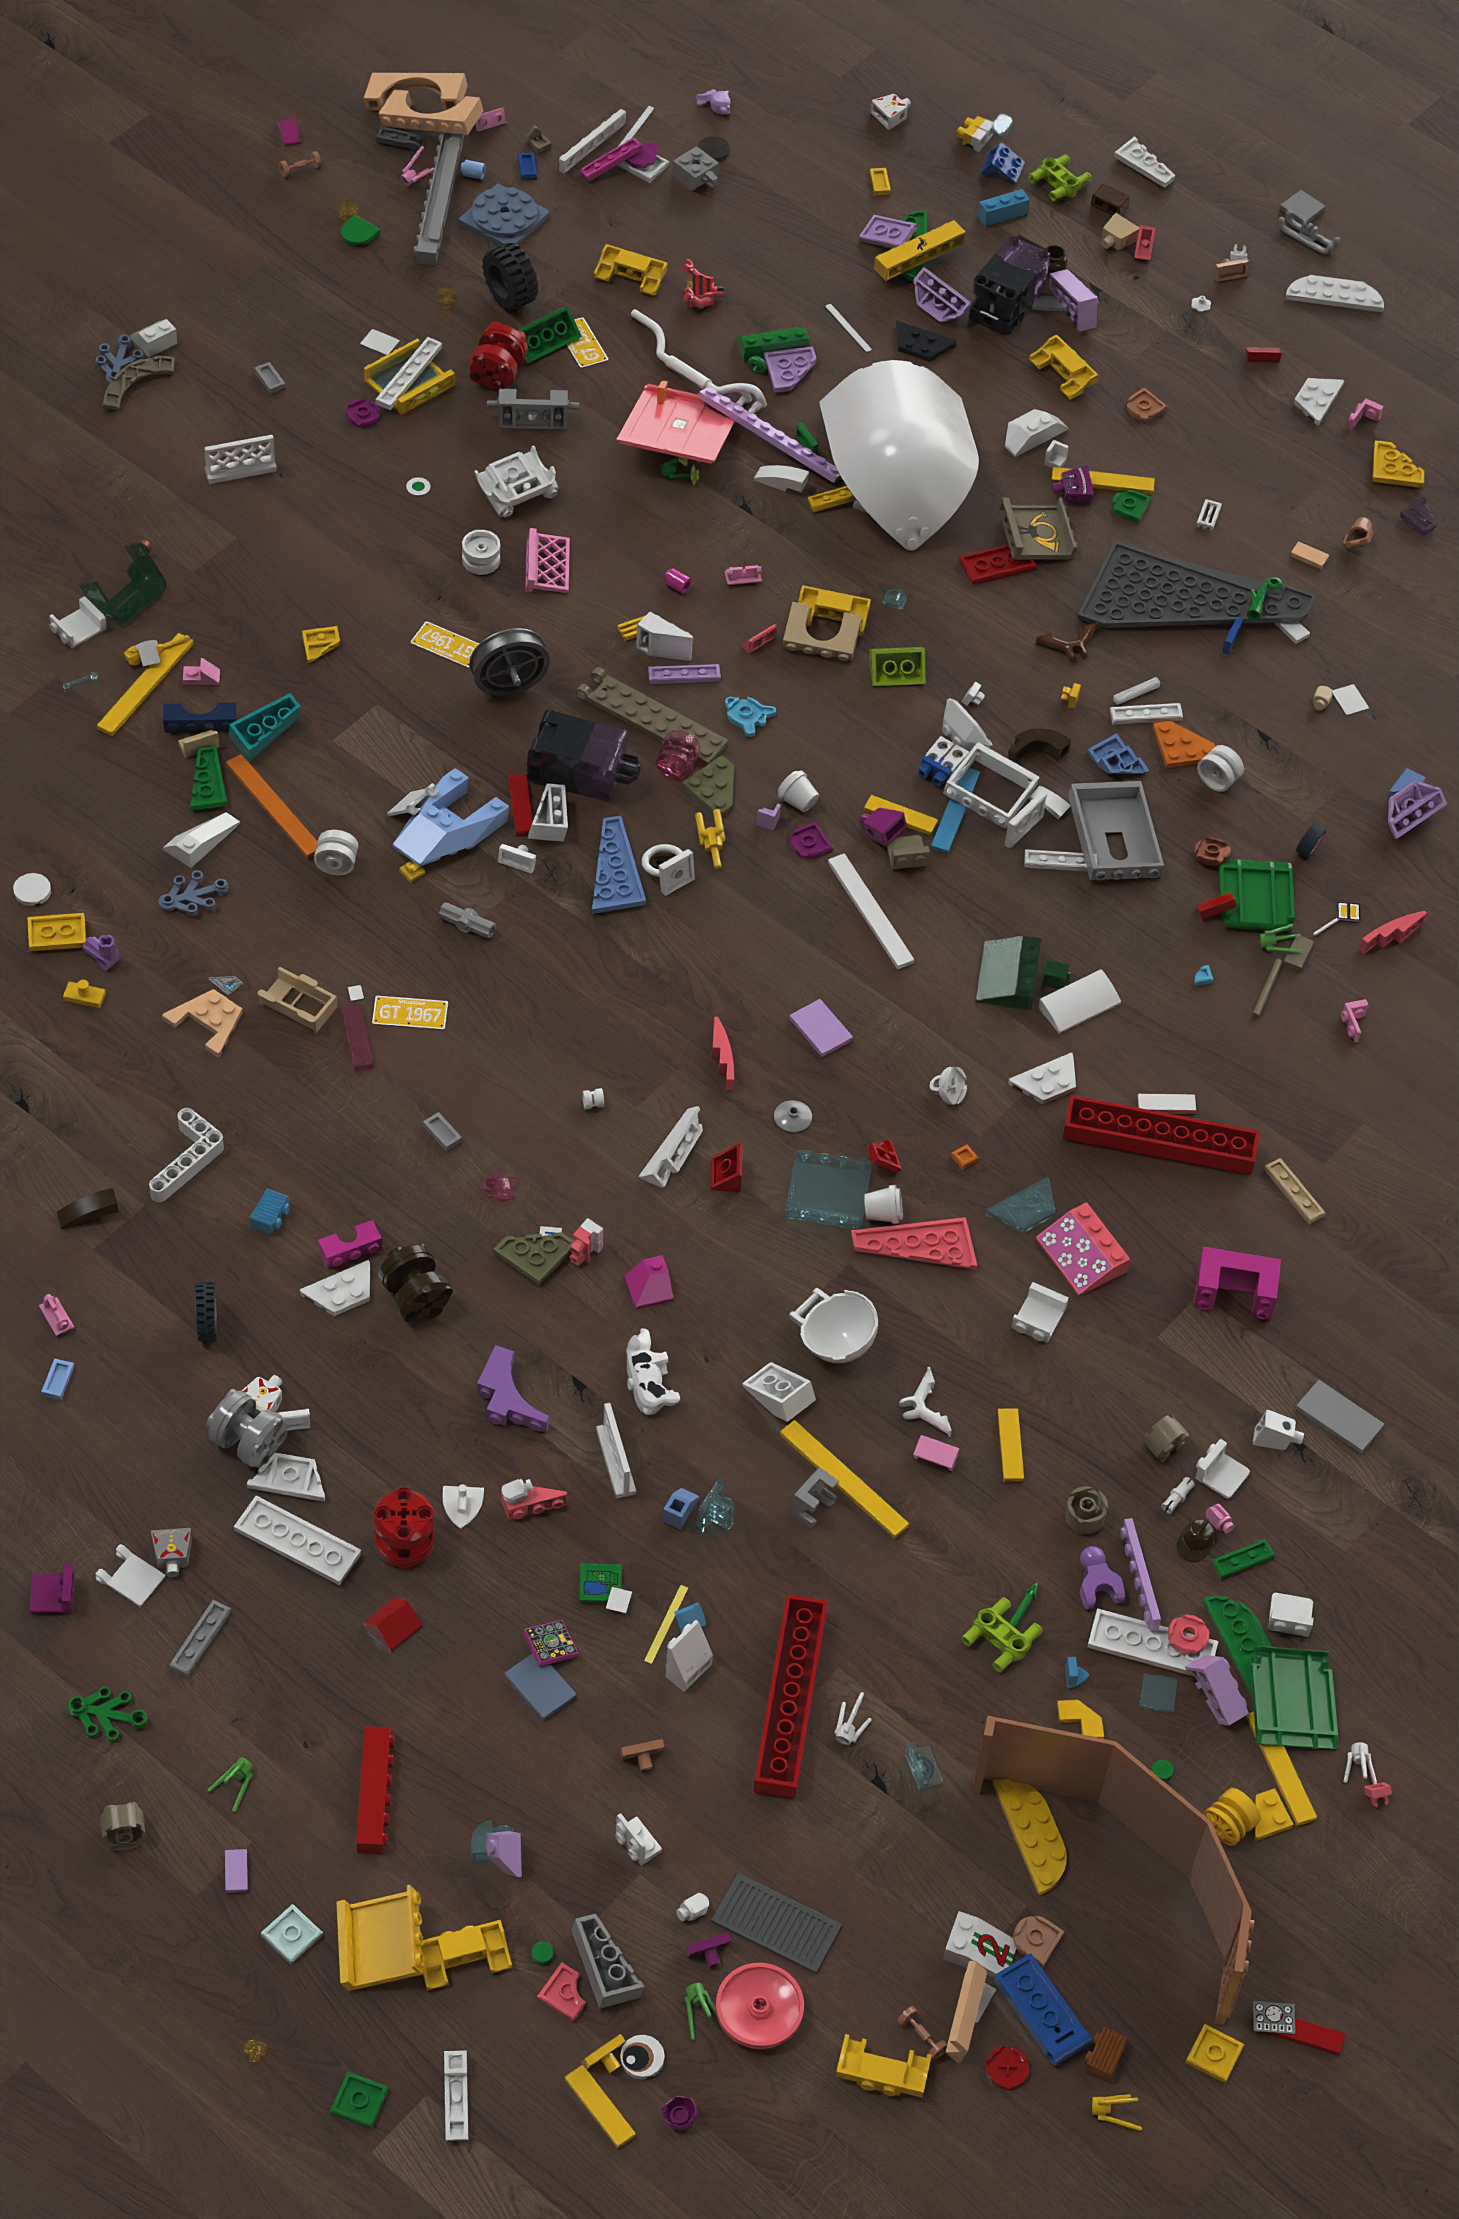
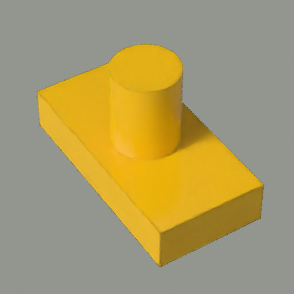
[63,980,106,1008]
[581,2034,626,2073]

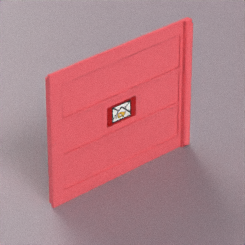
[616,384,739,464]

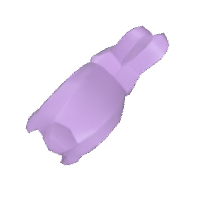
[696,89,731,115]

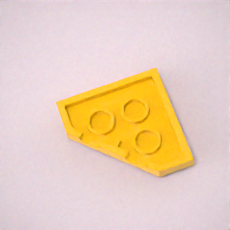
[1372,440,1424,488]

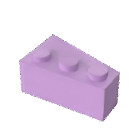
[1185,1655,1249,1725]

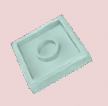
[261,1904,323,1964]

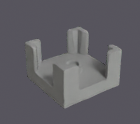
[792,1467,839,1528]

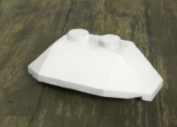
[1005,409,1068,457]
[942,698,993,753]

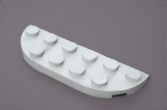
[1285,275,1384,312]

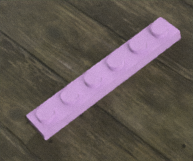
[1120,1518,1161,1632]

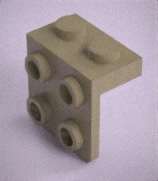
[887,835,930,869]

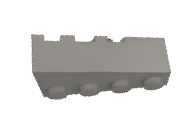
[571,1914,645,2009]

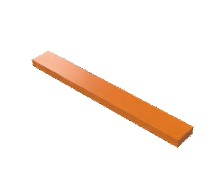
[226,754,318,860]

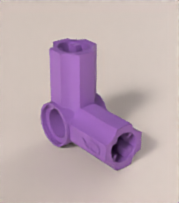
[83,935,121,971]

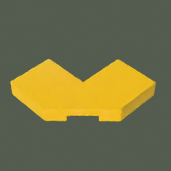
[1057,1700,1104,1739]

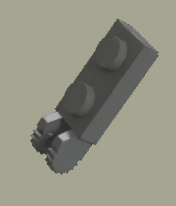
[376,126,424,151]

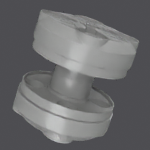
[206,1389,287,1469]

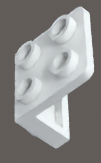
[1195,1439,1250,1499]
[1268,1593,1314,1637]

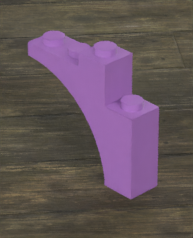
[477,1345,549,1433]

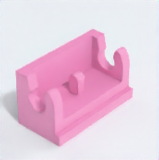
[913,1435,959,1471]

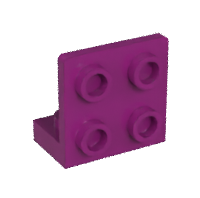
[30,1564,75,1613]

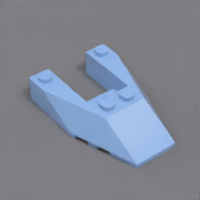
[393,768,510,866]

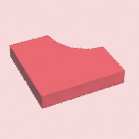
[537,1962,586,2022]

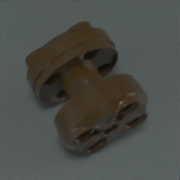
[377,1244,453,1322]

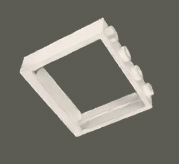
[943,742,1040,828]

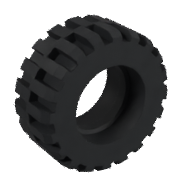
[482,242,539,311]

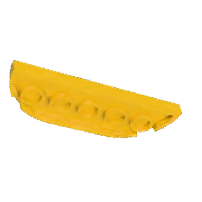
[992,1779,1067,1896]

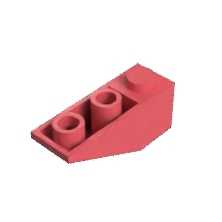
[501,1486,567,1520]

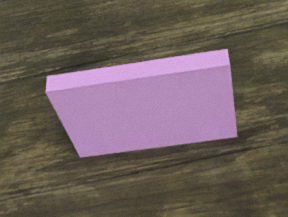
[859,215,917,248]
[789,999,853,1057]

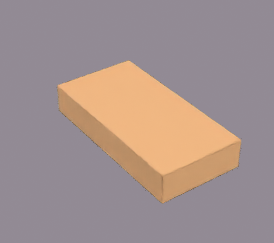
[1290,541,1329,570]

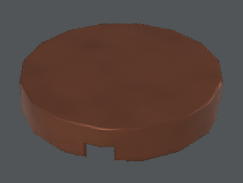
[1194,838,1231,866]

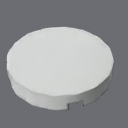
[13,873,51,906]

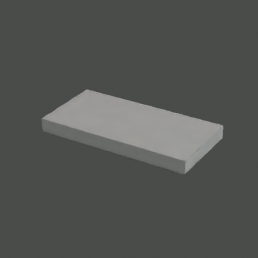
[1295,1380,1385,1454]

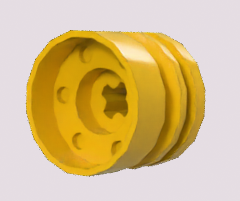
[1203,1788,1261,1846]

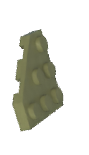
[682,755,734,817]
[493,1232,573,1285]

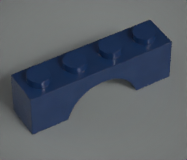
[163,703,237,732]

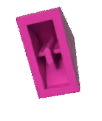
[277,118,300,146]

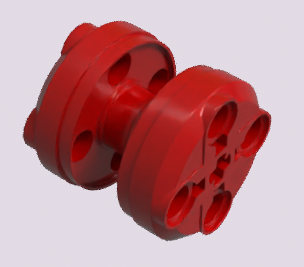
[468,322,528,391]
[373,1487,435,1570]

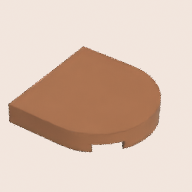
[1127,388,1168,421]
[1013,1916,1065,1968]

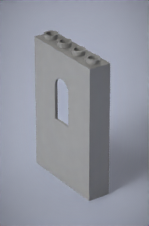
[1068,781,1164,880]

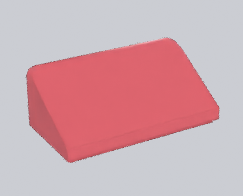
[741,624,777,653]

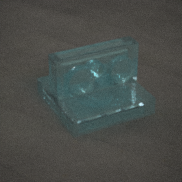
[696,1479,735,1533]

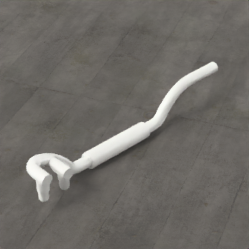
[631,309,767,414]

